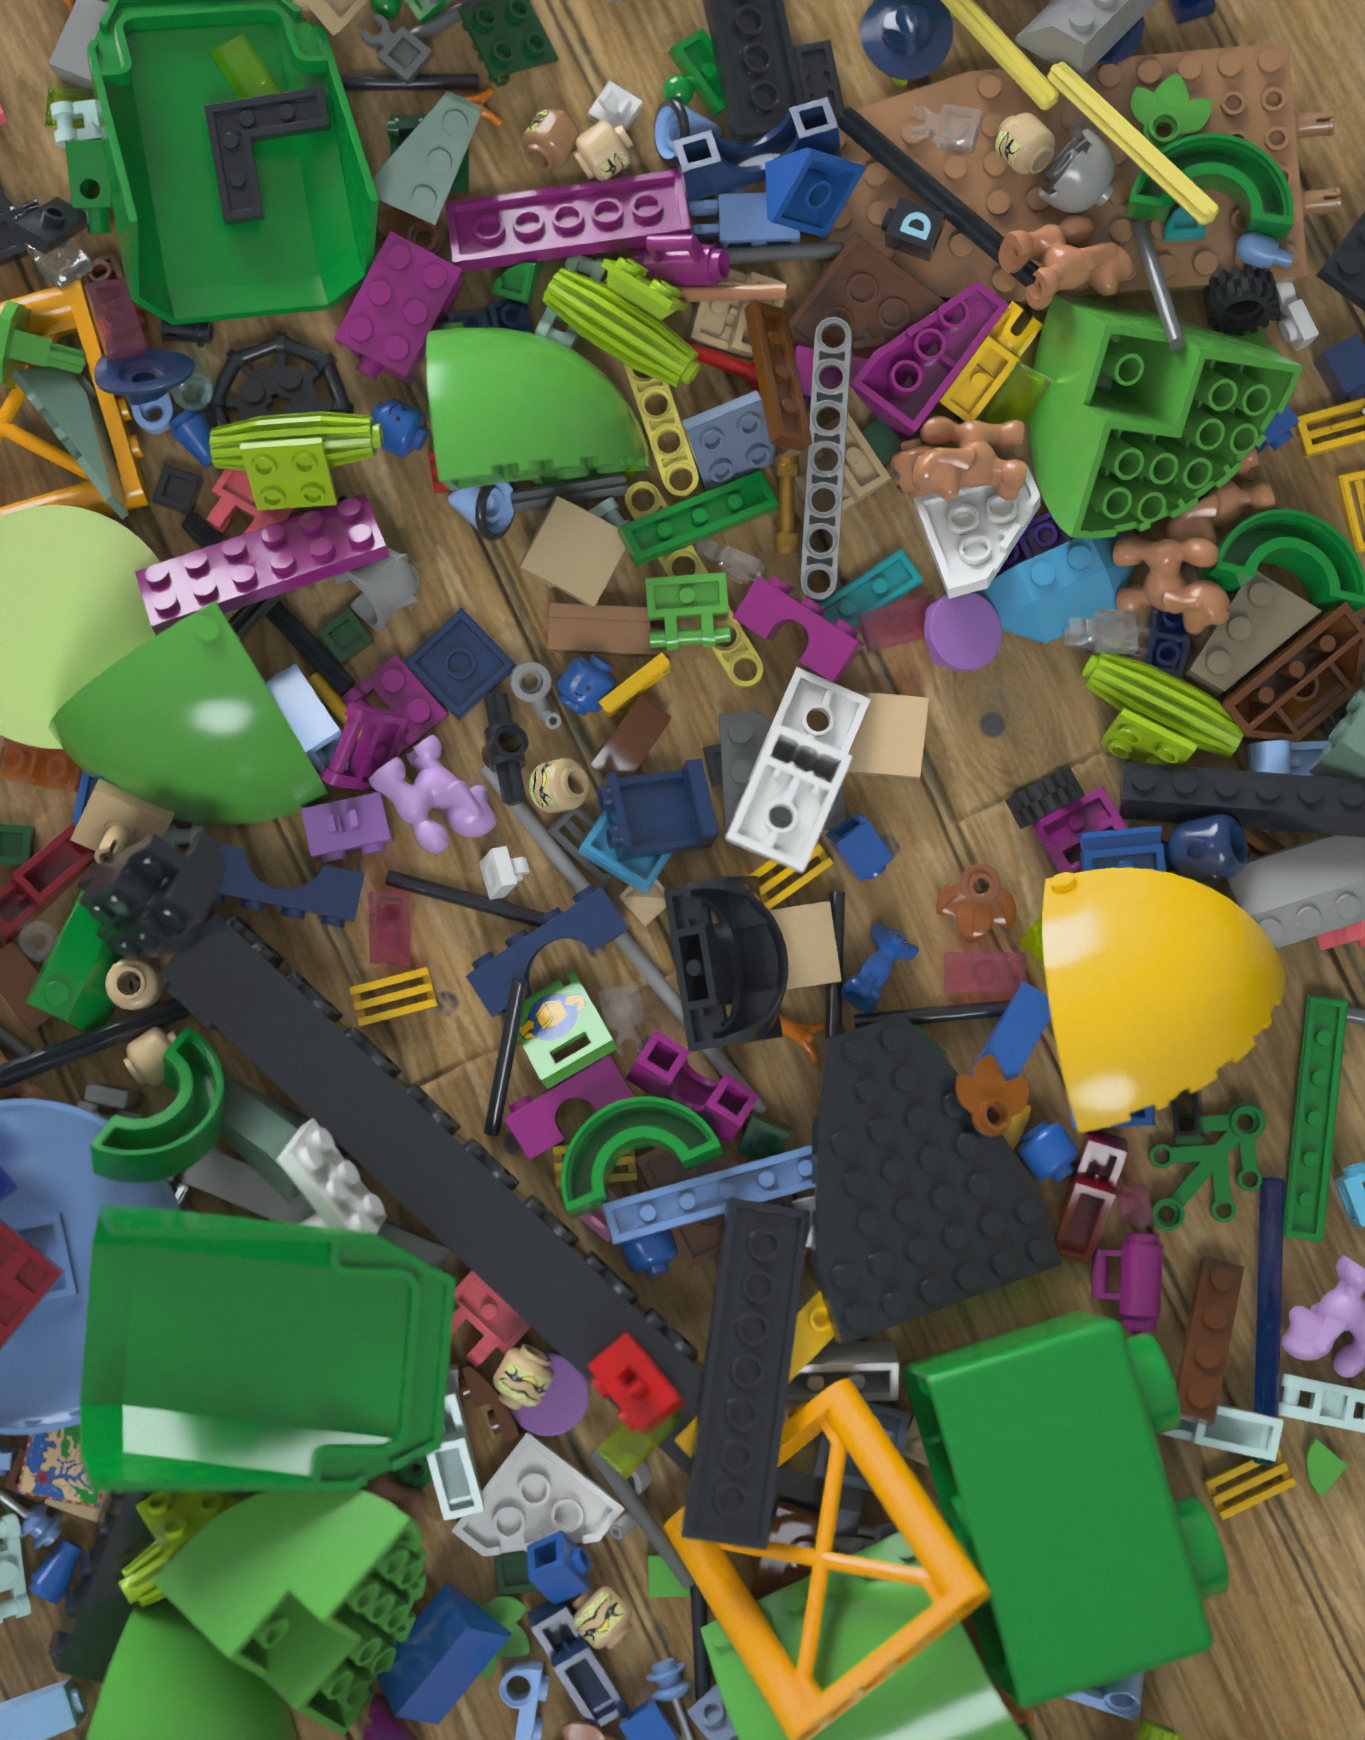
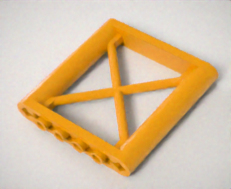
[0,279,150,517]
[663,1379,991,1740]

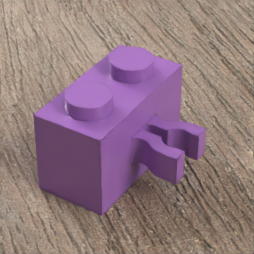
[301,792,395,864]

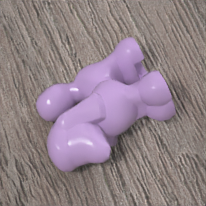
[368,734,497,854]
[1281,1255,1365,1378]

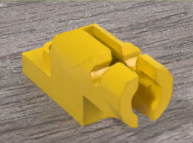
[939,301,1044,422]

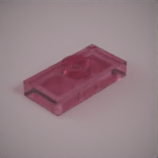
[84,278,147,361]
[856,594,936,654]
[944,952,1026,993]
[1117,1180,1155,1227]

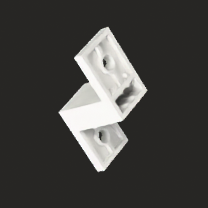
[725,667,871,873]
[277,1118,387,1234]

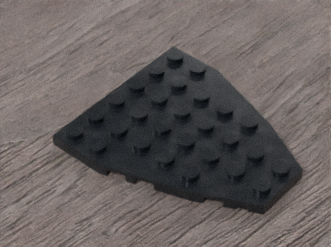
[812,1014,1062,1345]

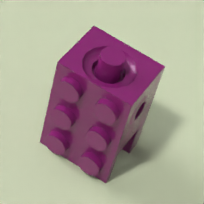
[334,231,465,386]

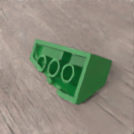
[24,860,123,1032]

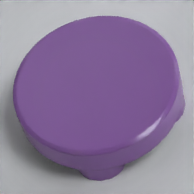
[924,592,1002,672]
[509,1351,590,1436]

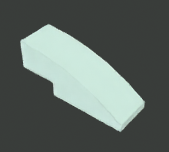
[426,1379,485,1521]
[1161,1403,1284,1461]

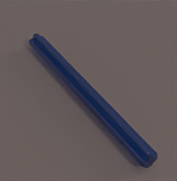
[1253,1177,1285,1465]

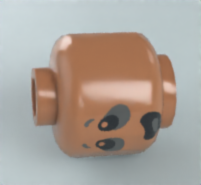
[890,437,938,499]

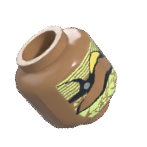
[521,110,580,171]

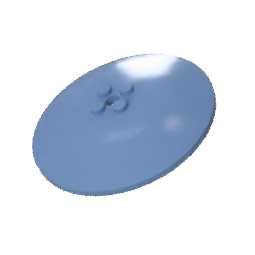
[0,1098,181,1435]

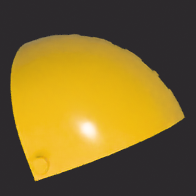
[1043,868,1286,1133]

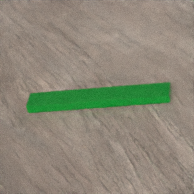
[1279,995,1348,1243]

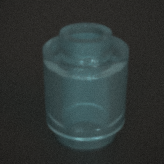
[170,360,213,411]

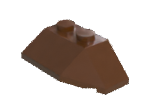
[1221,602,1365,742]

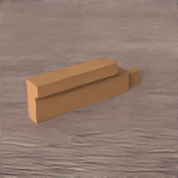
[547,602,698,660]

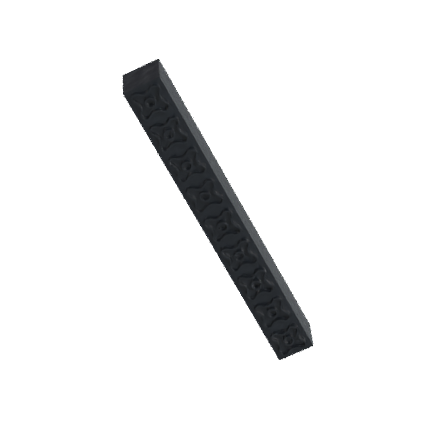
[159,913,704,1476]

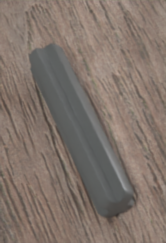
[511,472,628,512]

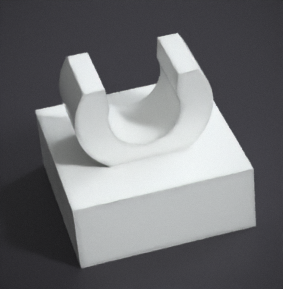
[588,80,643,132]
[479,846,530,900]

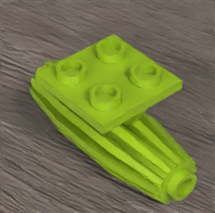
[542,257,701,388]
[209,411,384,511]
[1081,650,1244,766]
[118,1491,266,1607]

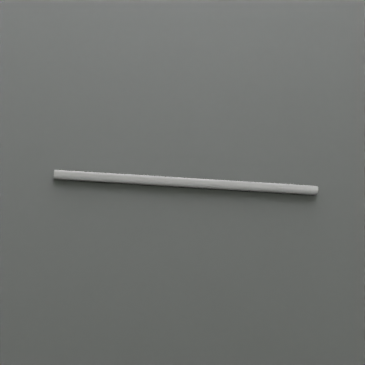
[480,766,767,1115]

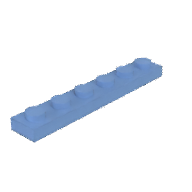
[602,1145,816,1245]

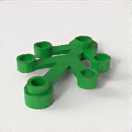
[1147,1101,1266,1231]

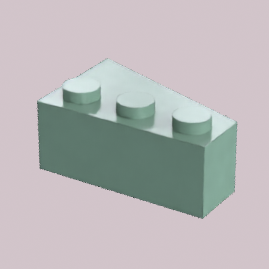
[372,91,485,225]
[1308,677,1365,780]

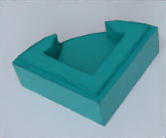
[1163,206,1205,242]

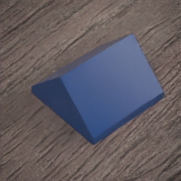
[765,147,866,238]

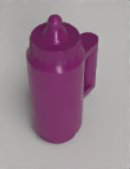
[632,235,730,286]
[1091,1232,1163,1336]

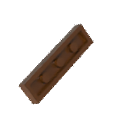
[744,300,812,452]
[1176,1256,1244,1427]

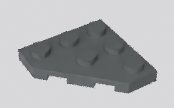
[719,712,845,835]

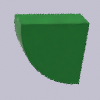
[491,262,540,303]

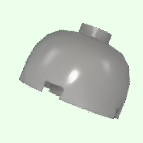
[1037,129,1115,214]

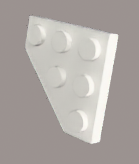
[913,466,1040,599]
[451,1430,625,1557]

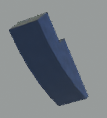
[527,1600,629,1728]

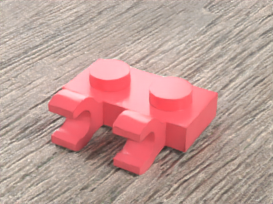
[206,469,298,534]
[451,1271,531,1368]

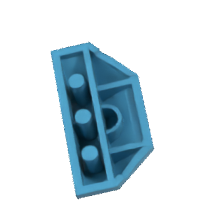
[975,531,1135,644]

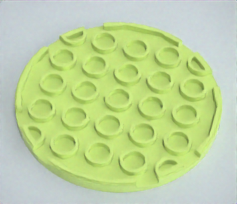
[0,505,161,749]

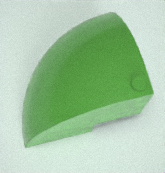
[1029,293,1303,539]
[426,322,654,491]
[49,601,330,827]
[153,1489,427,1736]
[86,1597,298,1740]

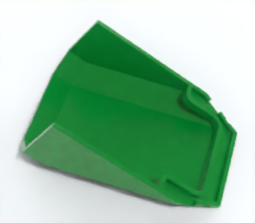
[87,0,379,325]
[79,1205,456,1491]

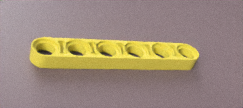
[603,277,700,499]
[625,481,763,689]

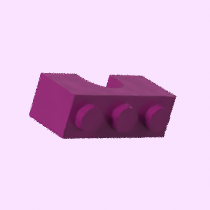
[732,575,865,684]
[626,1030,760,1144]
[504,1055,635,1160]

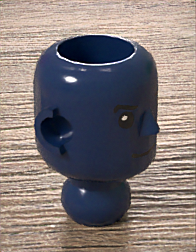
[1161,813,1248,887]

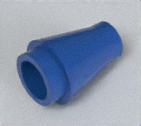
[168,406,214,469]
[29,1538,84,1604]

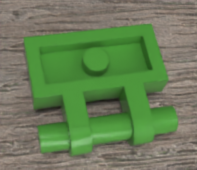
[645,572,731,651]

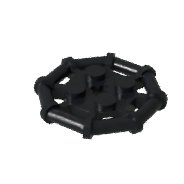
[204,332,354,427]

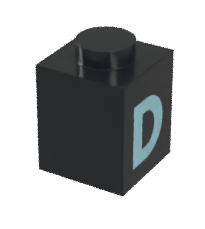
[881,197,945,262]

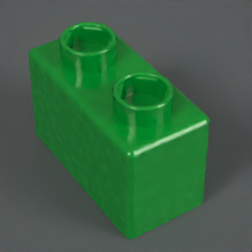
[901,1311,1230,1709]

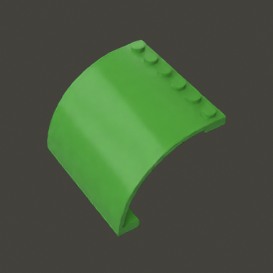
[700,1532,1036,1740]

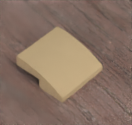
[687,269,784,359]
[780,413,891,513]
[518,496,626,607]
[846,692,929,779]
[769,901,842,990]

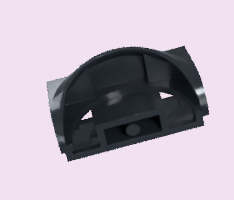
[77,830,225,962]
[664,876,789,1052]

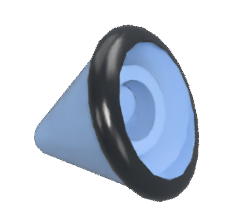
[654,98,722,168]
[448,482,515,541]

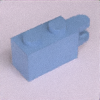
[687,188,800,248]

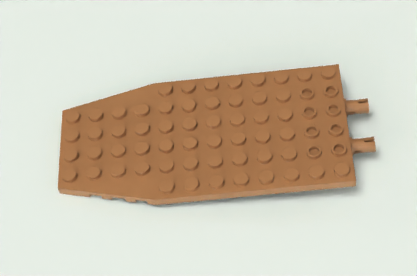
[821,42,1341,305]

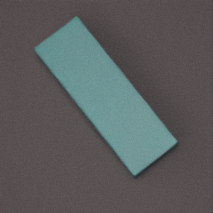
[819,548,924,628]

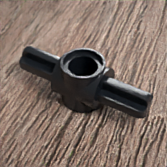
[481,690,529,806]

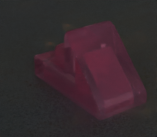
[368,891,415,966]

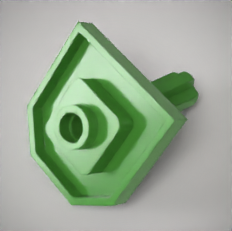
[0,300,86,389]

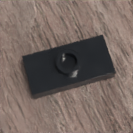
[793,39,844,118]
[12,196,87,254]

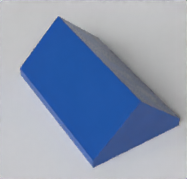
[377,1581,512,1724]

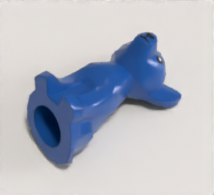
[841,922,919,1014]

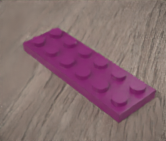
[445,170,691,272]
[135,493,390,636]

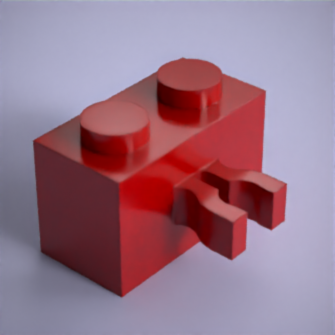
[588,1333,686,1436]

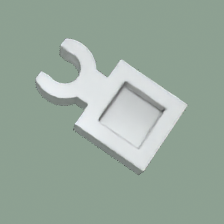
[1276,282,1319,351]

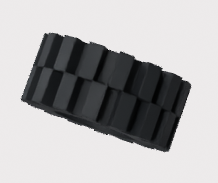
[1203,264,1280,336]
[1005,767,1085,829]

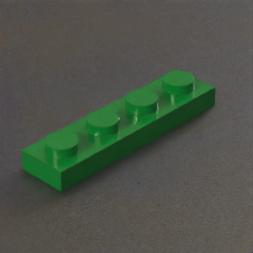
[618,470,779,567]

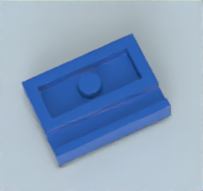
[1078,825,1166,872]

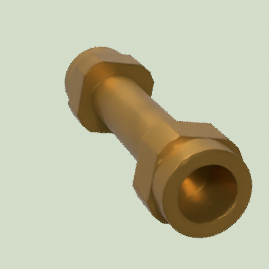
[773,456,800,553]

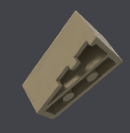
[1181,571,1322,698]

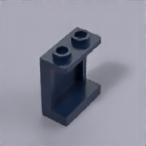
[597,759,719,861]

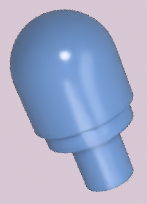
[1236,232,1294,269]

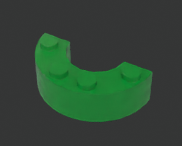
[1125,133,1294,240]
[1198,509,1365,614]
[90,1027,225,1183]
[561,1096,724,1219]

